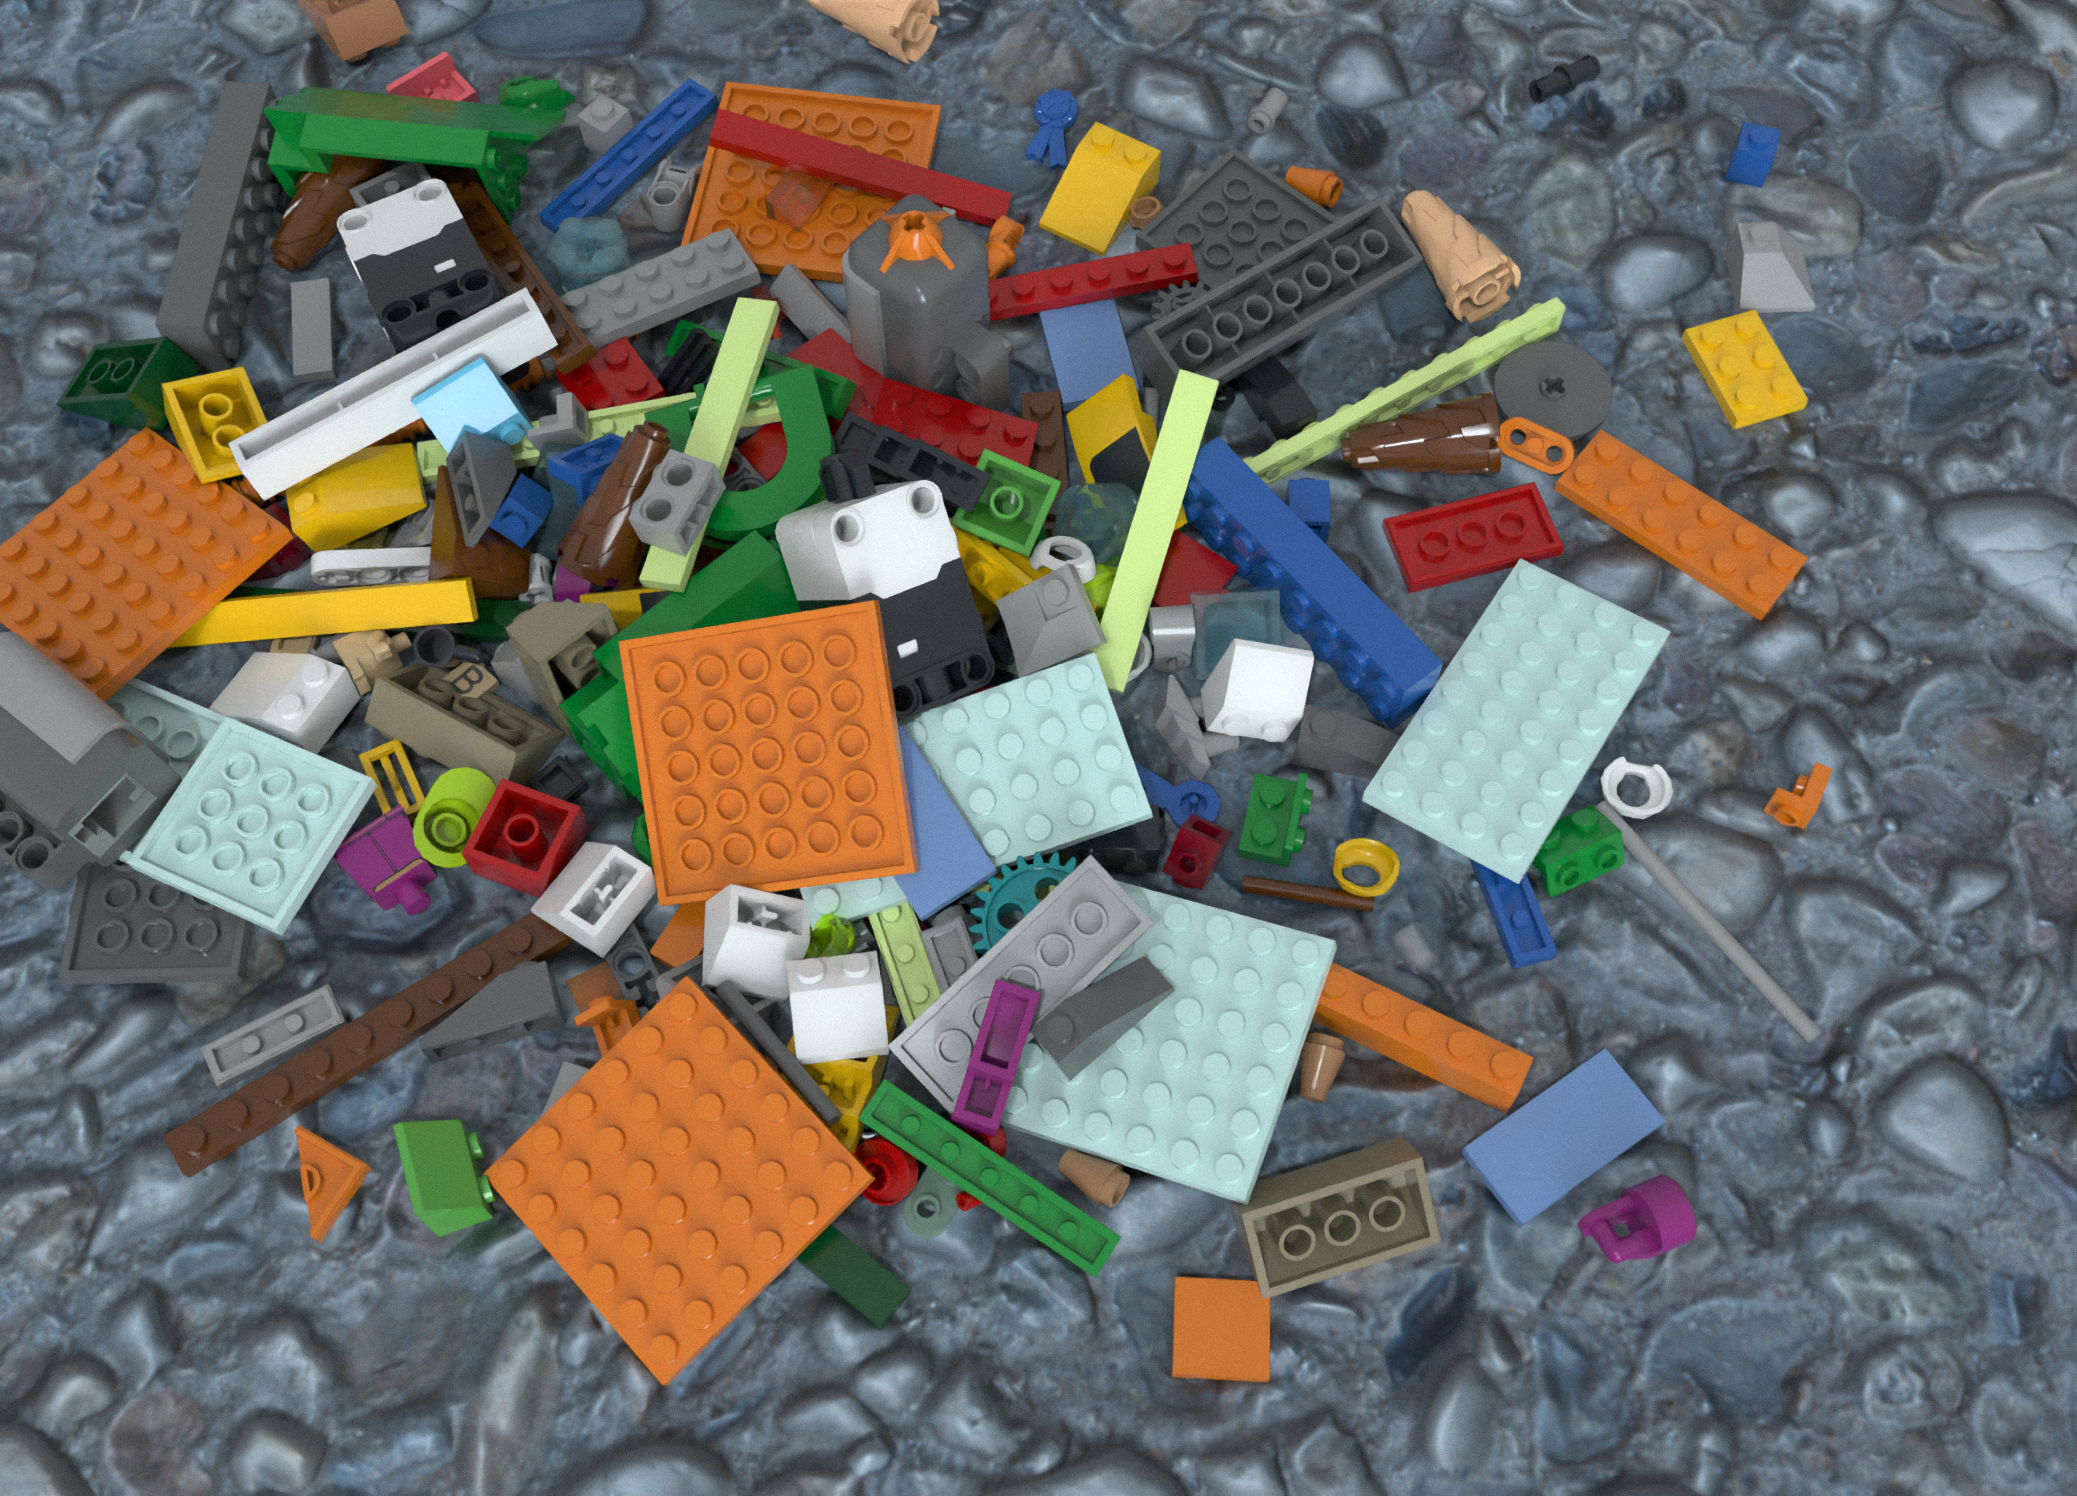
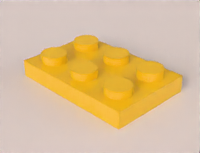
[1681,309,1808,430]

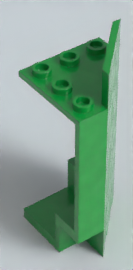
[262,86,567,225]
[559,530,801,806]

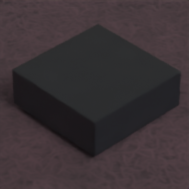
[526,755,590,803]

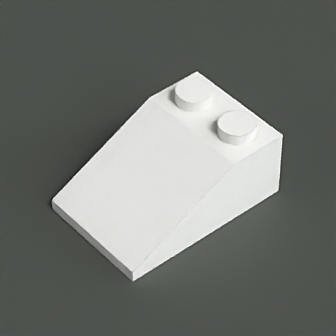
[209,652,360,755]

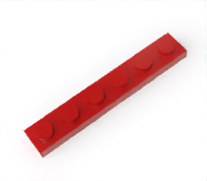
[989,242,1198,321]

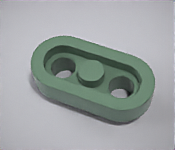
[903,1166,965,1239]

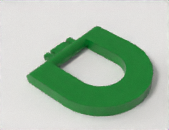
[644,363,835,541]

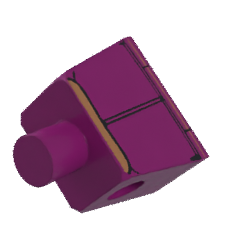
[332,804,437,915]

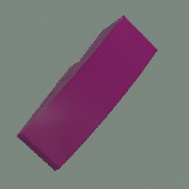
[950,979,1041,1138]

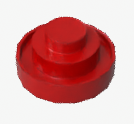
[854,1135,918,1206]

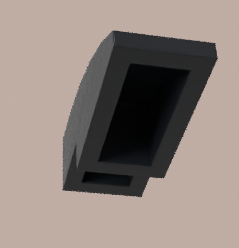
[1234,356,1318,441]

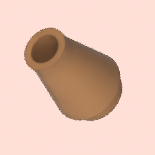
[1298,1033,1346,1104]
[1057,1148,1130,1208]

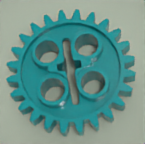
[969,851,1078,954]

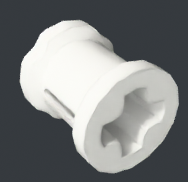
[519,553,554,607]

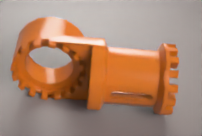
[986,215,1025,280]

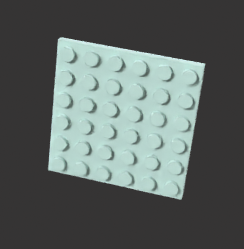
[999,880,1337,1205]

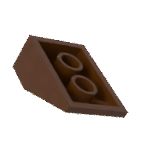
[428,465,531,600]

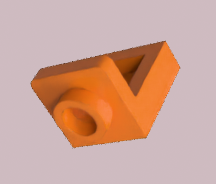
[574,995,641,1057]

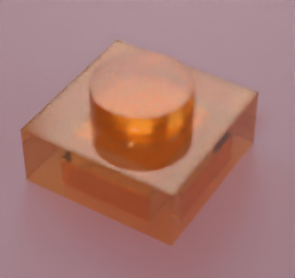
[565,961,625,1014]

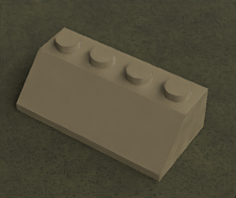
[506,601,618,743]
[364,662,565,788]
[1229,1136,1441,1298]

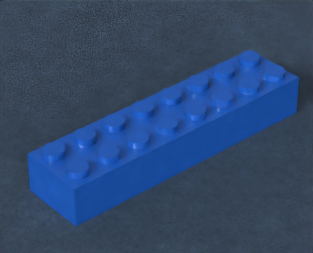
[1182,436,1443,731]

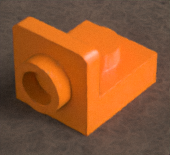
[1763,762,1833,829]

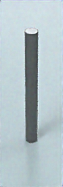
[715,980,843,1127]

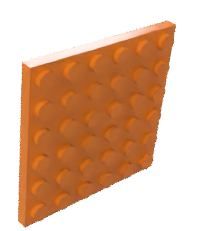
[681,81,942,283]
[0,427,294,702]
[618,600,920,907]
[482,976,876,1385]

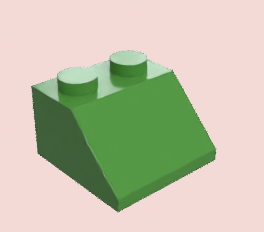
[951,448,1061,558]
[393,1119,497,1237]

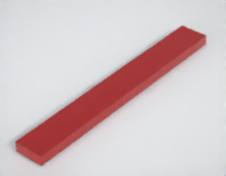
[709,108,1011,227]

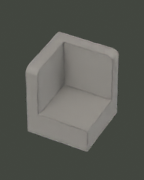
[527,392,589,457]

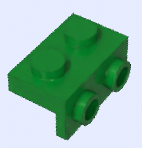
[1532,805,1624,898]

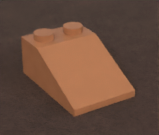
[296,0,409,62]

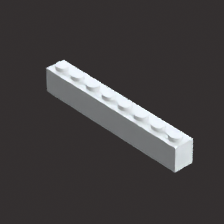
[228,287,558,500]

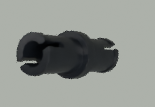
[1529,54,1600,103]

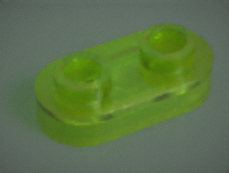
[804,914,854,959]

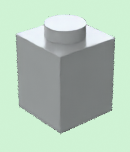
[577,93,634,157]

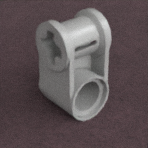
[647,159,702,232]
[1149,604,1195,672]

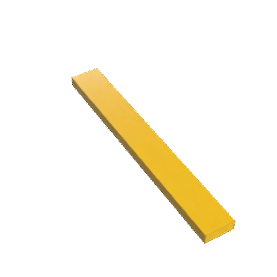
[168,577,479,648]

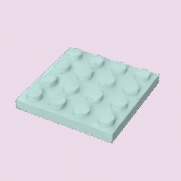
[127,716,378,936]

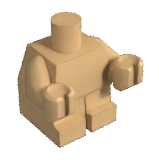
[332,629,412,695]

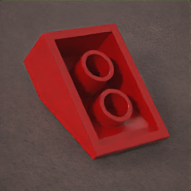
[785,327,884,438]

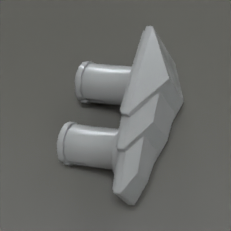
[1153,674,1239,780]

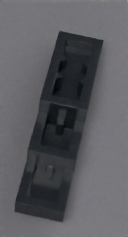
[833,411,992,514]

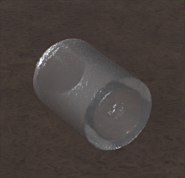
[1391,923,1440,974]

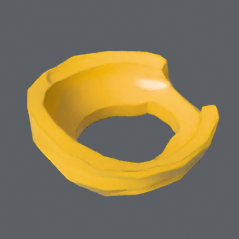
[1333,838,1400,897]

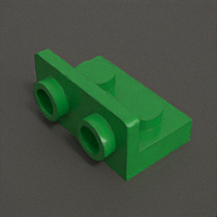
[1237,772,1313,867]

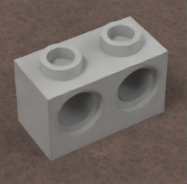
[628,449,726,557]

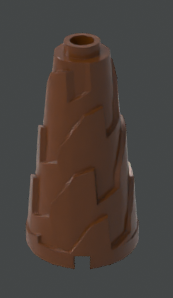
[270,154,391,272]
[1341,392,1501,475]
[555,420,673,590]

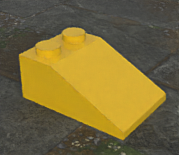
[1039,122,1161,257]
[162,367,267,484]
[286,443,428,553]

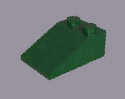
[56,337,201,431]

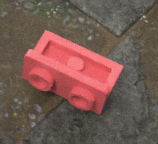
[386,51,480,103]

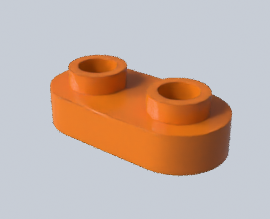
[1498,417,1575,474]

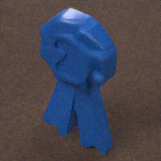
[1026,88,1079,171]
[1134,761,1221,829]

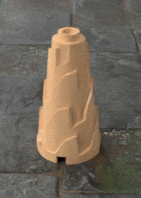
[806,0,939,64]
[1401,190,1521,323]

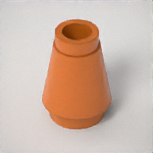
[1285,166,1343,208]

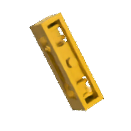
[949,517,1097,612]

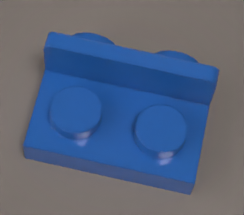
[547,433,624,509]

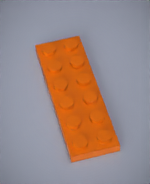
[1554,429,1808,621]

